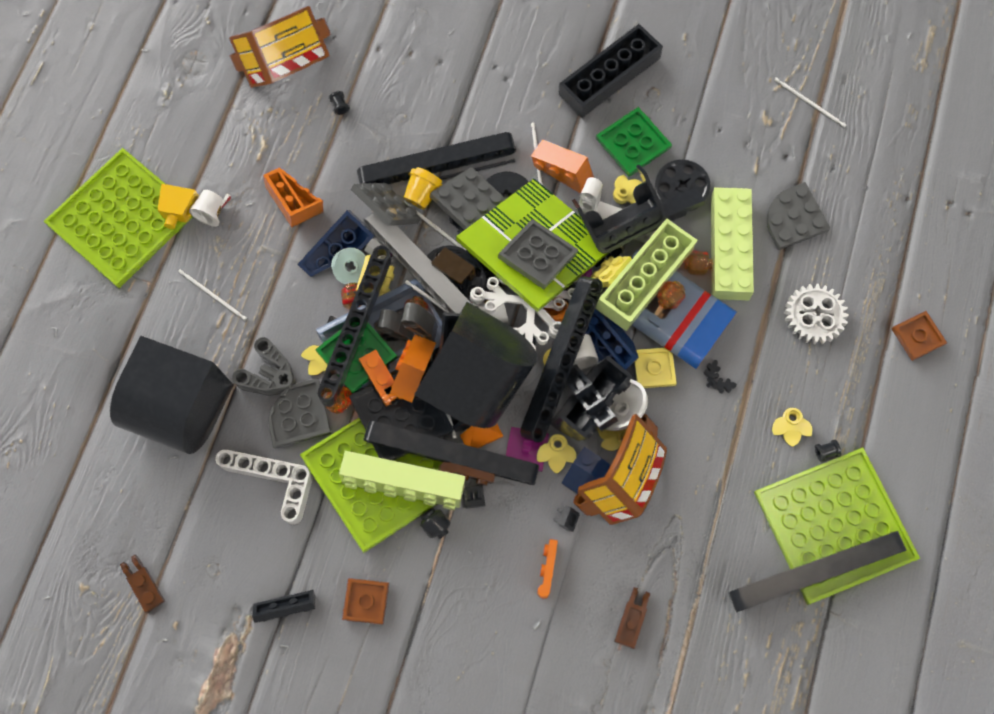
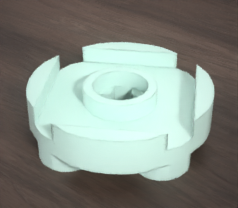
[331,248,366,285]

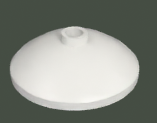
[606,379,648,431]

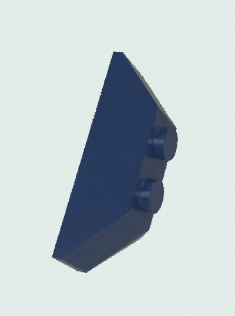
[585,307,639,370]

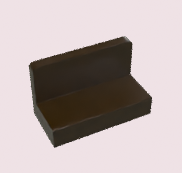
[431,247,476,284]

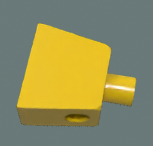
[158,184,199,229]

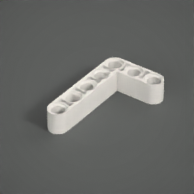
[577,177,655,243]
[215,450,313,525]

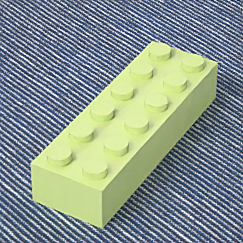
[711,187,754,301]
[596,218,698,331]
[339,451,465,510]

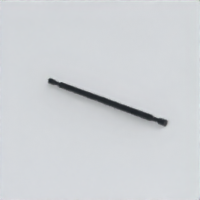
[438,159,515,180]

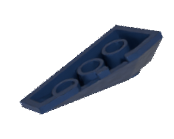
[297,210,375,277]
[561,446,611,494]

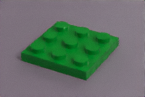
[596,107,672,177]
[315,322,398,394]

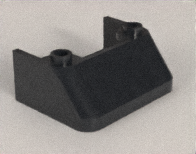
[572,165,666,253]

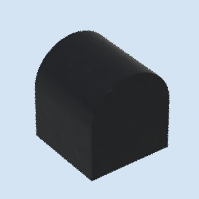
[414,302,538,428]
[110,335,234,454]

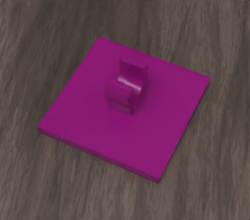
[505,426,550,472]

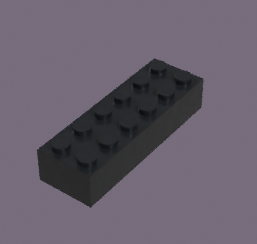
[559,24,663,118]

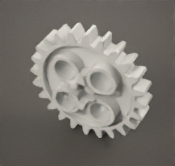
[784,284,849,345]

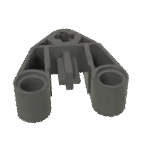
[376,303,438,342]
[232,337,296,396]

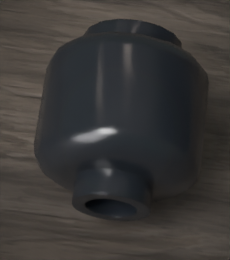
[420,508,450,539]

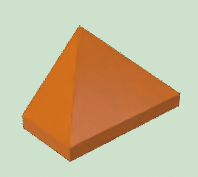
[460,424,503,448]

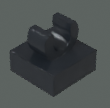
[464,485,486,509]
[554,505,580,532]

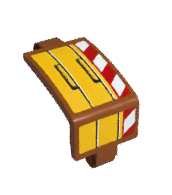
[229,6,331,87]
[574,413,667,525]

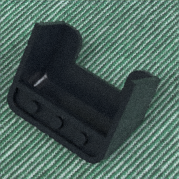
[550,356,633,441]

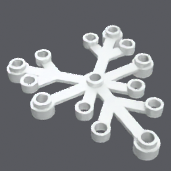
[470,277,580,351]

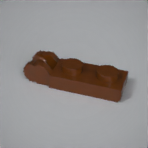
[438,462,495,486]
[120,554,165,613]
[614,587,650,649]

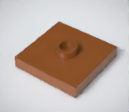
[891,311,947,361]
[342,578,389,625]

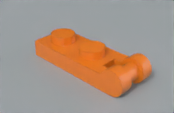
[359,350,401,407]
[538,539,558,599]

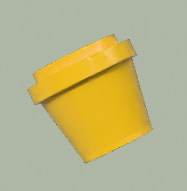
[403,167,442,210]

